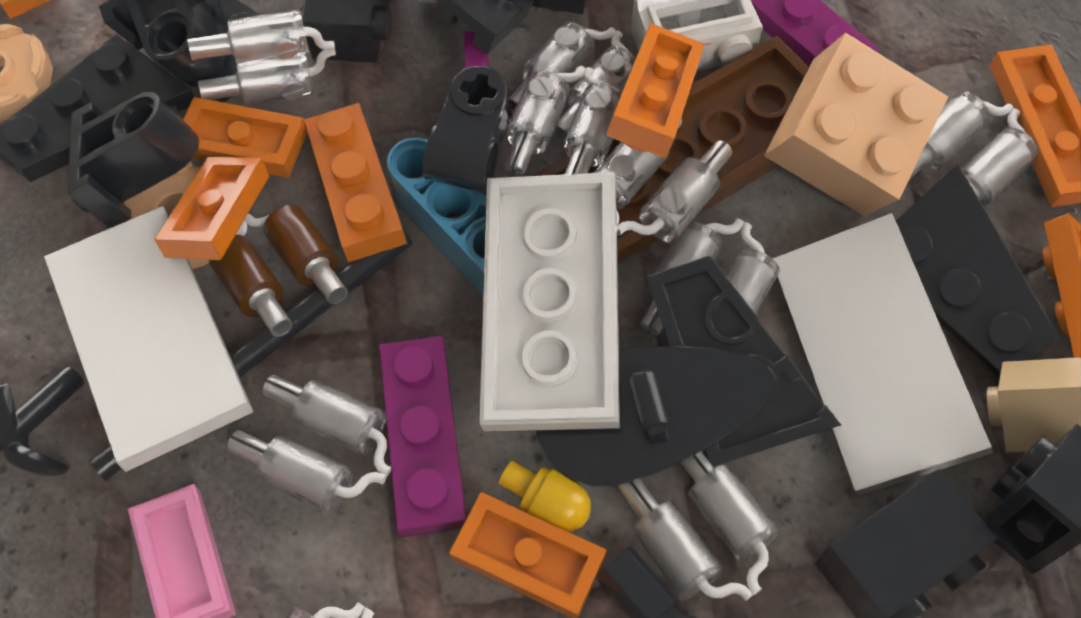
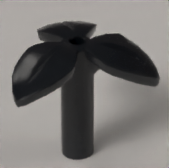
[0,366,84,476]

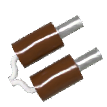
[209,205,348,337]

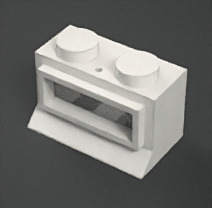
[631,0,763,71]

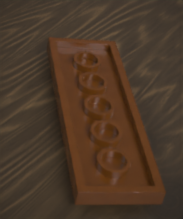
[532,36,809,264]

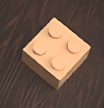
[764,33,948,216]

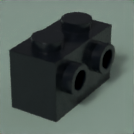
[982,424,1081,575]

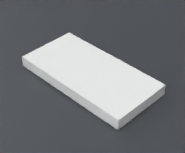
[480,172,620,431]
[44,206,253,472]
[771,213,993,496]

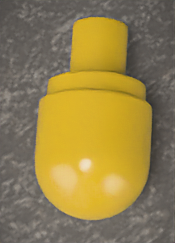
[498,460,591,533]

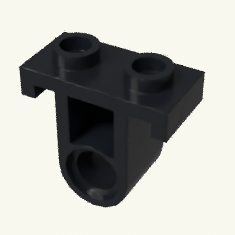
[99,0,225,86]
[67,92,199,228]

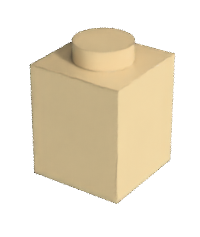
[987,357,1081,452]

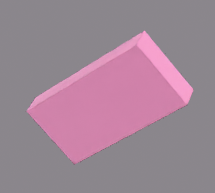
[128,484,236,618]

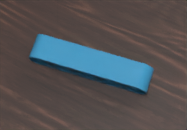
[387,137,487,298]

